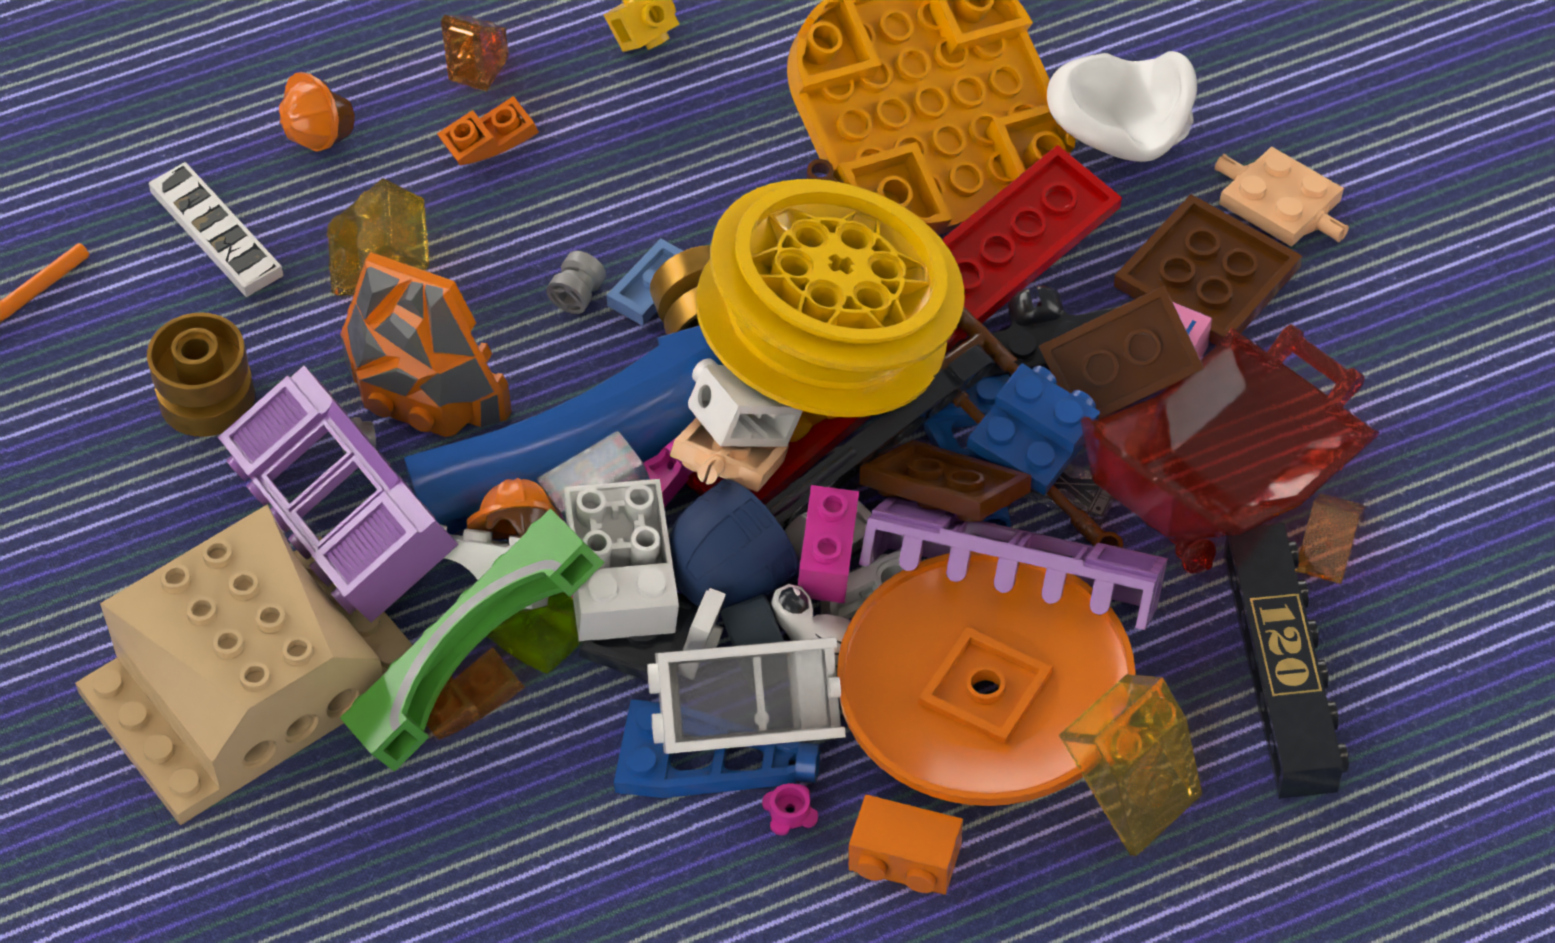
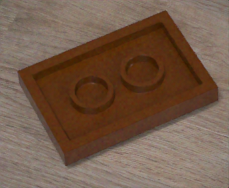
[1039,285,1205,421]
[859,440,1031,522]

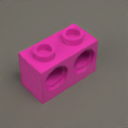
[798,485,859,604]

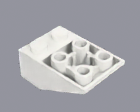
[564,479,679,641]

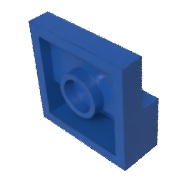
[966,363,1100,496]

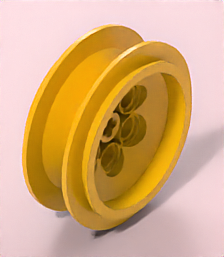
[695,179,964,417]

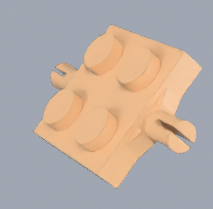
[1215,147,1349,247]
[670,417,789,492]

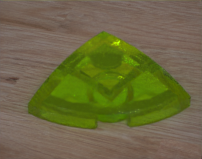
[487,592,581,674]

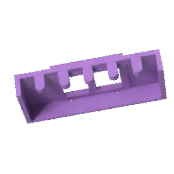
[218,366,459,623]
[859,497,1168,630]

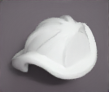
[1047,51,1197,162]

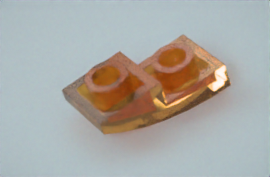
[427,647,525,740]

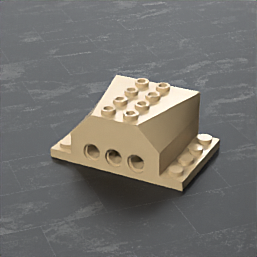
[75,504,412,825]

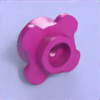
[762,783,818,835]

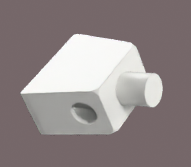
[688,358,803,447]

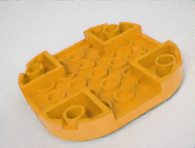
[787,0,1076,235]

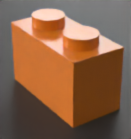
[849,794,963,895]

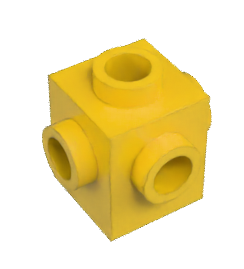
[603,0,680,52]

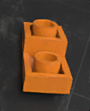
[437,96,539,166]

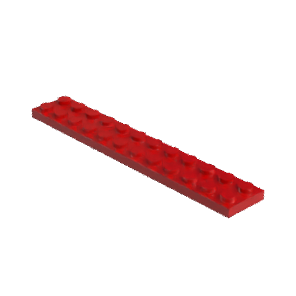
[672,145,1122,505]

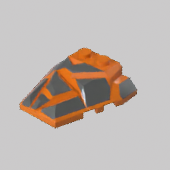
[340,252,512,437]

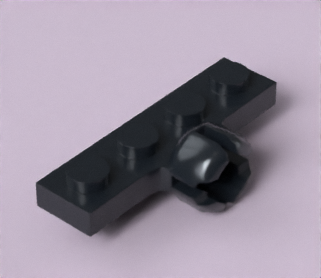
[952,285,1120,377]

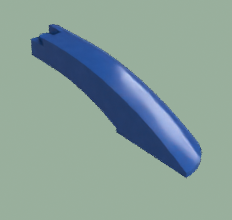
[404,326,724,535]

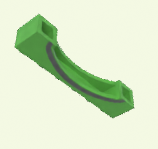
[340,508,605,772]

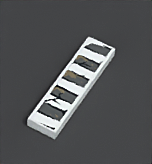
[149,162,283,297]

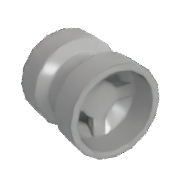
[546,251,606,314]

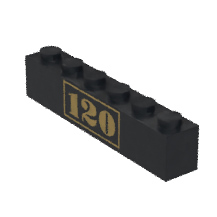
[1223,523,1349,799]

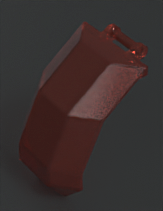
[1081,324,1380,541]

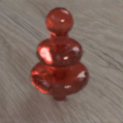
[1168,526,1216,574]

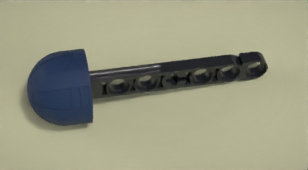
[669,345,995,613]

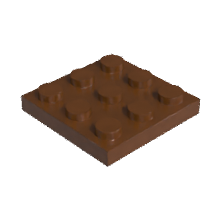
[1114,194,1302,351]

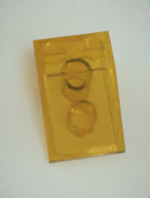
[1059,674,1202,856]

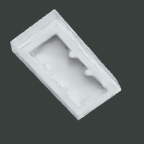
[677,588,726,680]

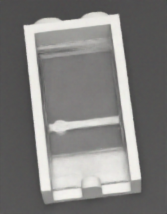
[647,637,846,754]

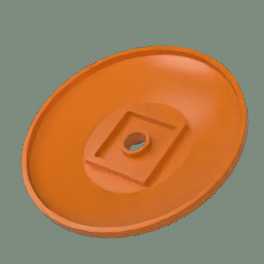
[837,551,1135,806]

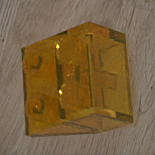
[327,178,430,296]

